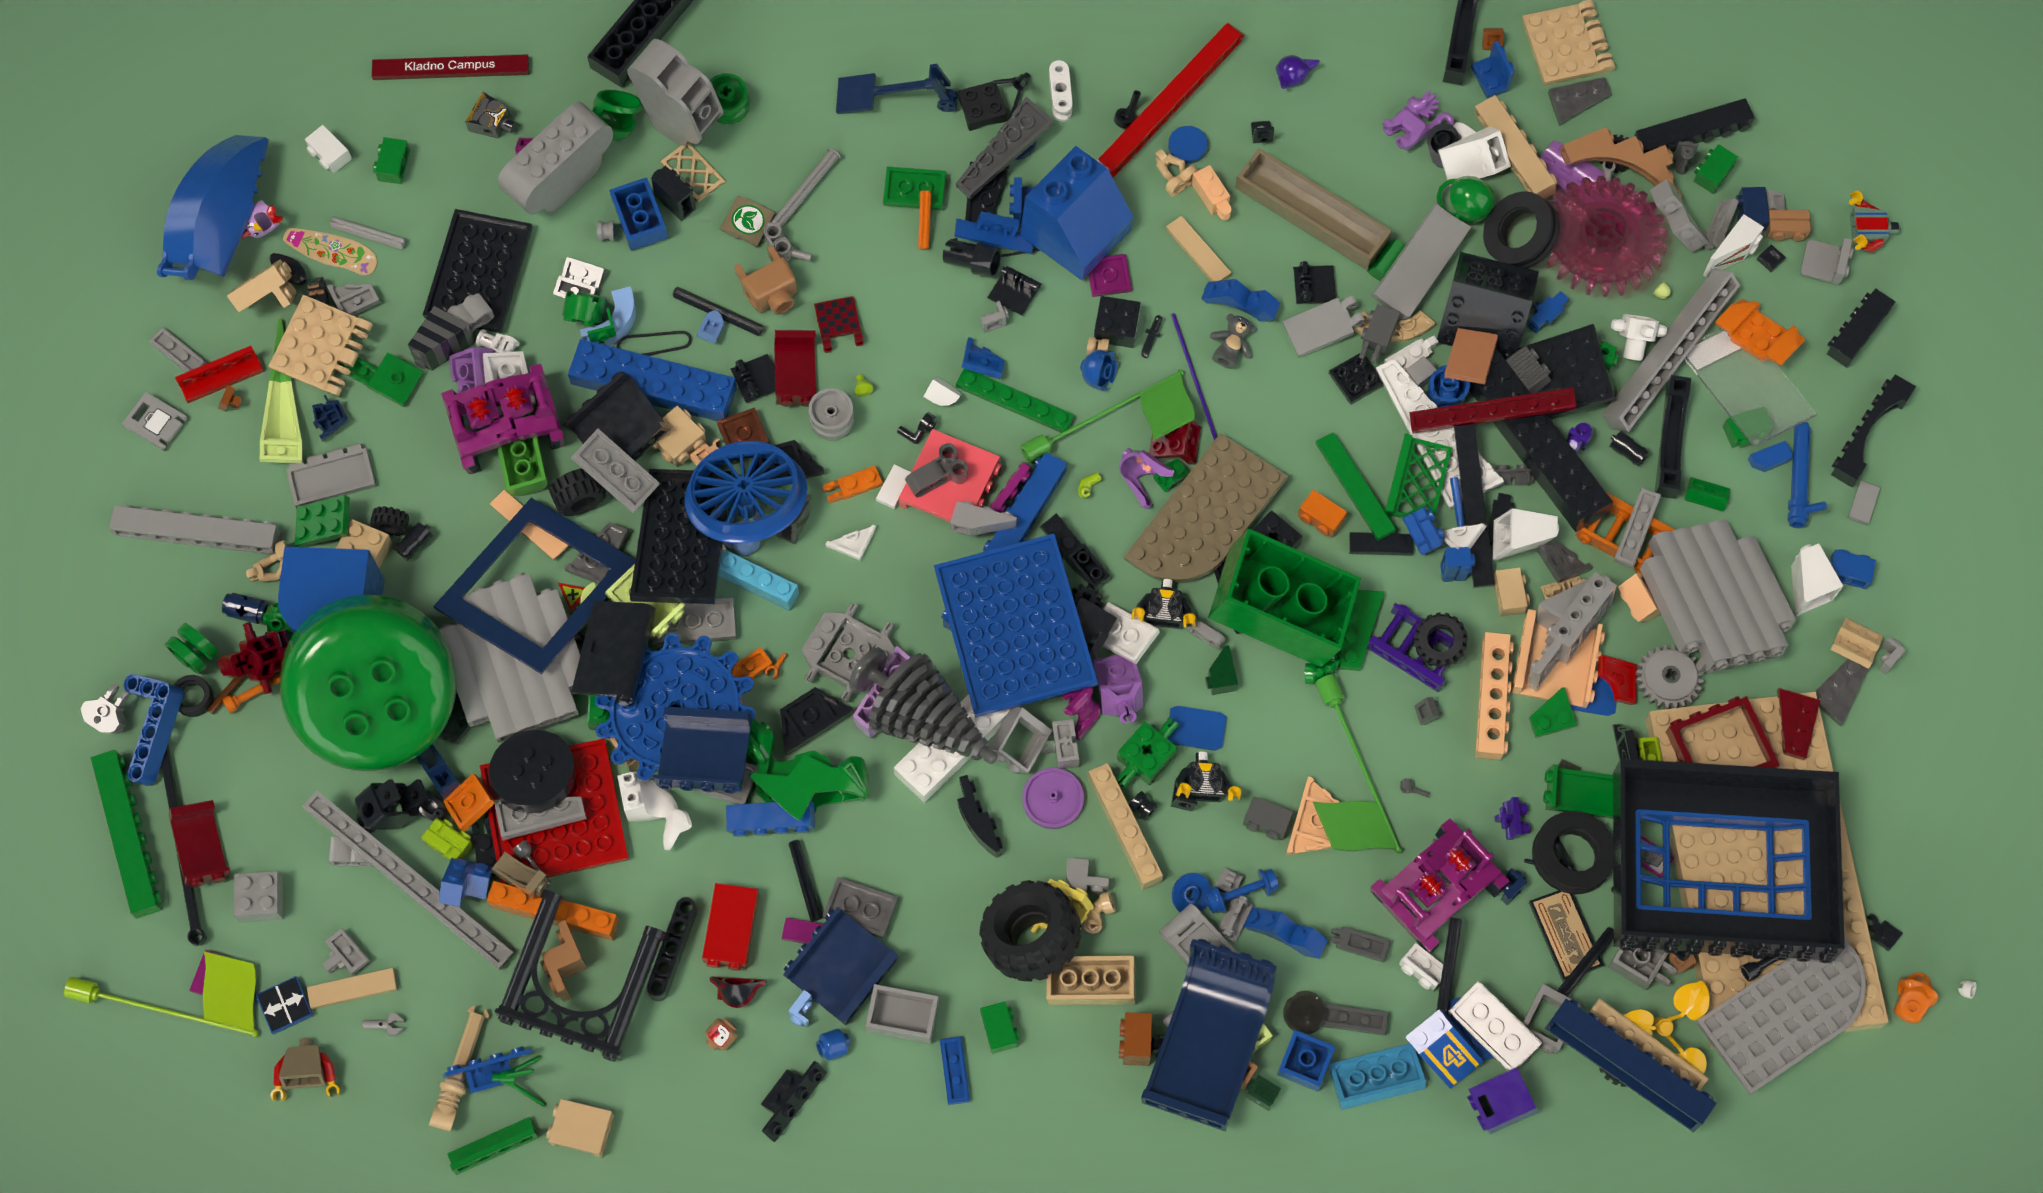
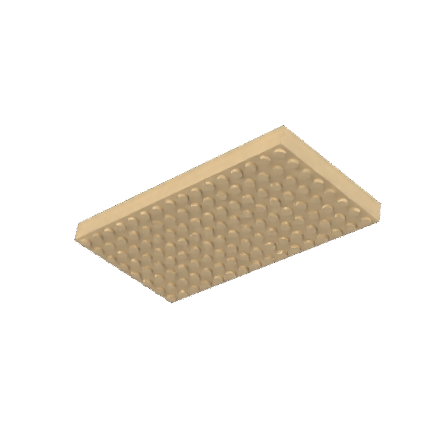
[1645,692,1888,1049]

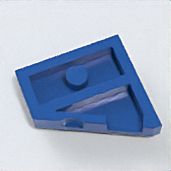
[961,337,1004,379]

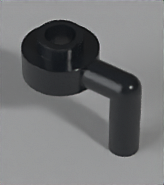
[1114,90,1141,128]
[897,412,937,444]

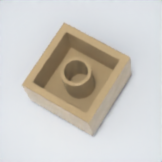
[336,519,393,569]

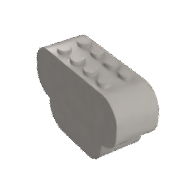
[627,39,723,146]
[498,102,613,215]

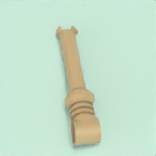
[429,1006,489,1132]

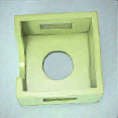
[1253,1024,1273,1053]

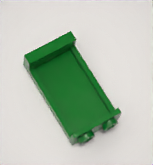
[1543,764,1613,819]

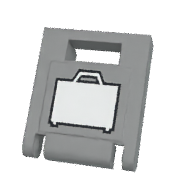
[122,392,188,451]

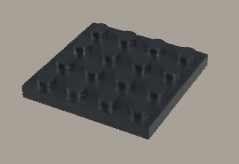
[1518,324,1615,420]

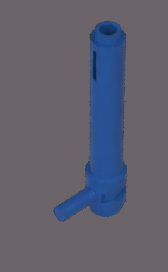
[1787,422,1827,528]

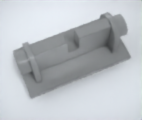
[1217,896,1253,942]

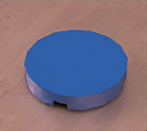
[1168,126,1207,164]

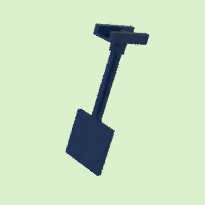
[836,64,951,114]

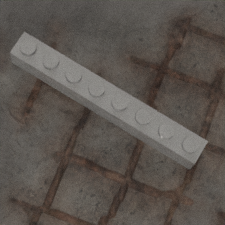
[109,504,281,555]

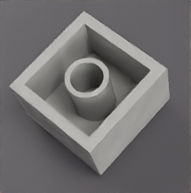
[234,871,283,922]

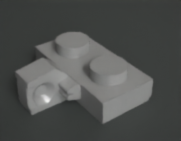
[322,928,370,975]

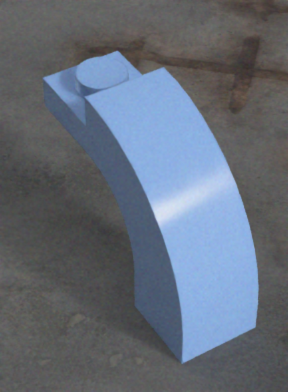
[580,286,636,346]

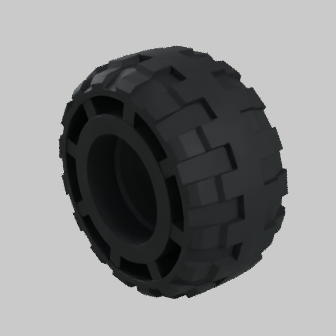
[979,880,1082,982]

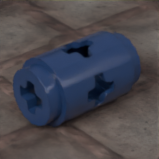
[222,593,269,624]

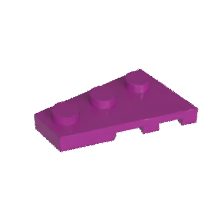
[989,462,1030,513]

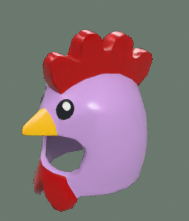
[241,200,283,239]

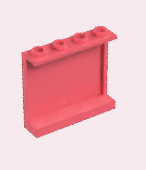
[898,429,1002,522]

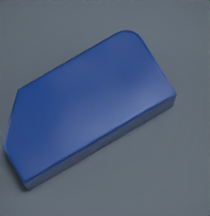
[1748,441,1793,472]

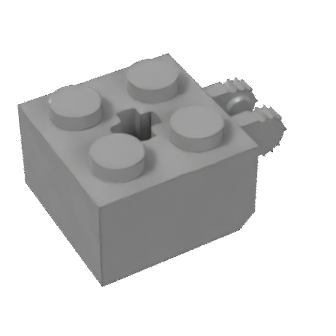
[1608,948,1678,990]

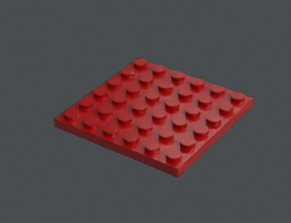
[480,739,629,885]

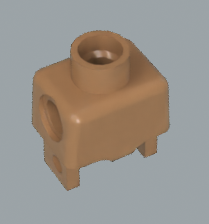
[734,246,797,315]

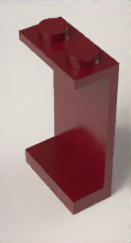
[774,330,818,407]
[169,800,230,887]

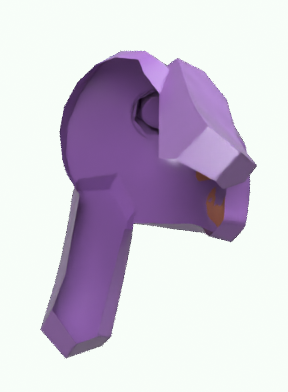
[1119,448,1174,509]

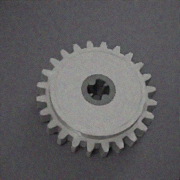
[1636,645,1703,709]

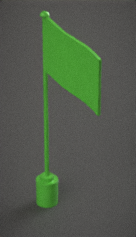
[1020,369,1195,463]
[1313,674,1403,853]

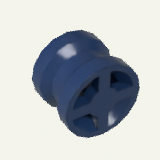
[937,89,958,112]

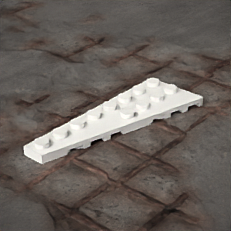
[1376,359,1504,509]

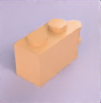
[1192,165,1231,221]

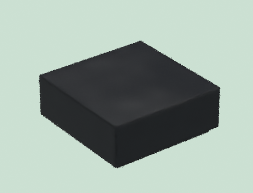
[1756,244,1786,272]

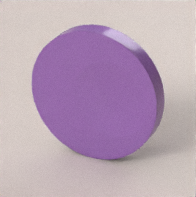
[1022,768,1084,829]

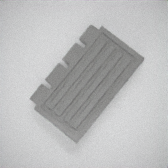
[286,443,376,509]

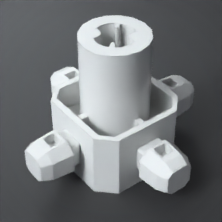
[1611,314,1667,361]

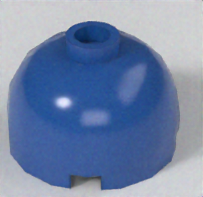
[1080,349,1118,391]

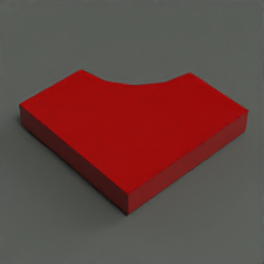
[1598,655,1637,705]

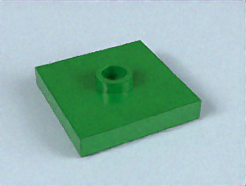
[367,352,423,407]

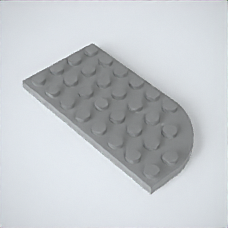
[1696,937,1866,1095]

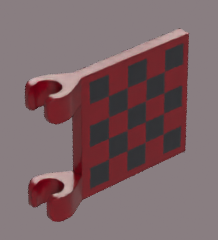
[814,296,864,353]

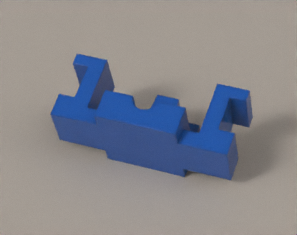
[1527,291,1569,334]

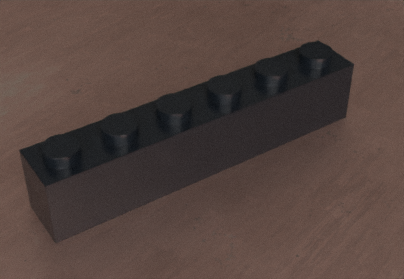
[1634,98,1755,154]

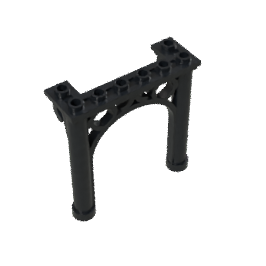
[494,889,666,1062]

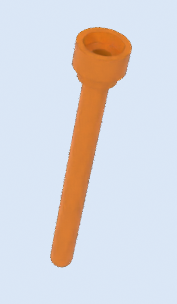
[222,673,281,714]

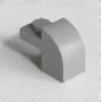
[1066,858,1109,894]

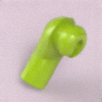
[1077,472,1101,498]

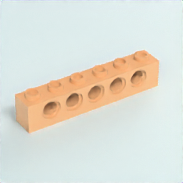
[1475,632,1513,760]

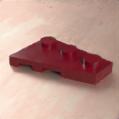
[1777,688,1820,760]

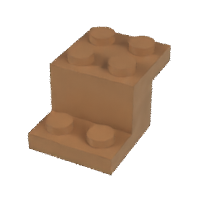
[540,920,587,1002]

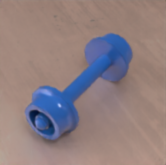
[1205,869,1279,914]

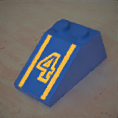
[1406,1009,1485,1089]

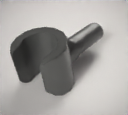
[1400,778,1430,797]

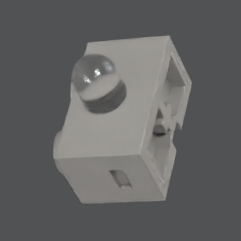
[1041,719,1079,769]

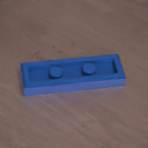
[940,1036,970,1105]

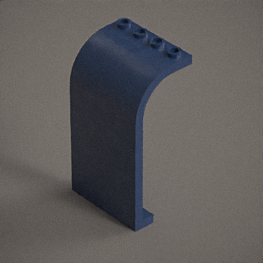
[1141,939,1277,1132]

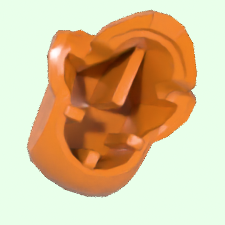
[1894,972,1939,1024]

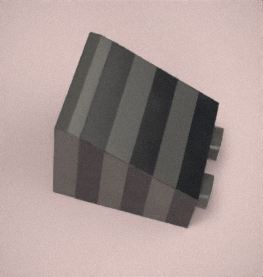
[408,306,475,371]

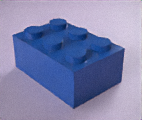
[609,177,668,251]

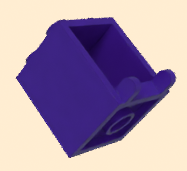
[1467,1067,1538,1134]

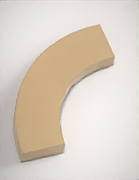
[1353,310,1435,343]

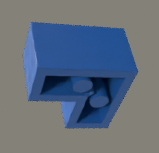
[439,858,493,907]

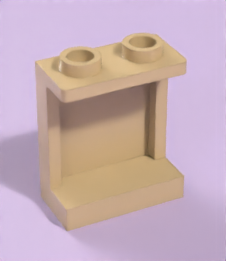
[546,1099,614,1158]

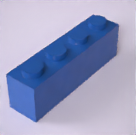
[726,801,815,837]

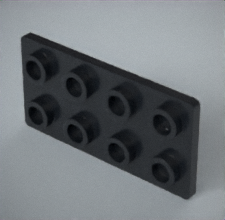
[1076,598,1117,664]

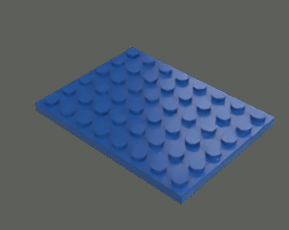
[934,534,1098,718]

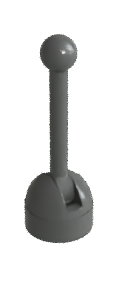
[512,840,551,887]

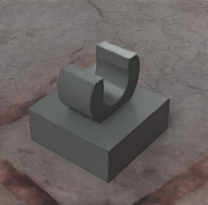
[1414,697,1442,725]

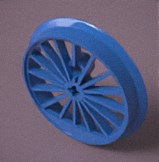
[685,441,808,544]

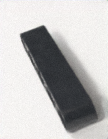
[647,897,697,1001]

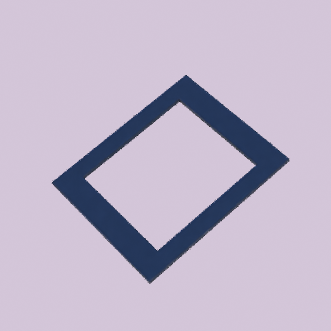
[433,497,635,675]

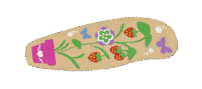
[283,228,377,275]

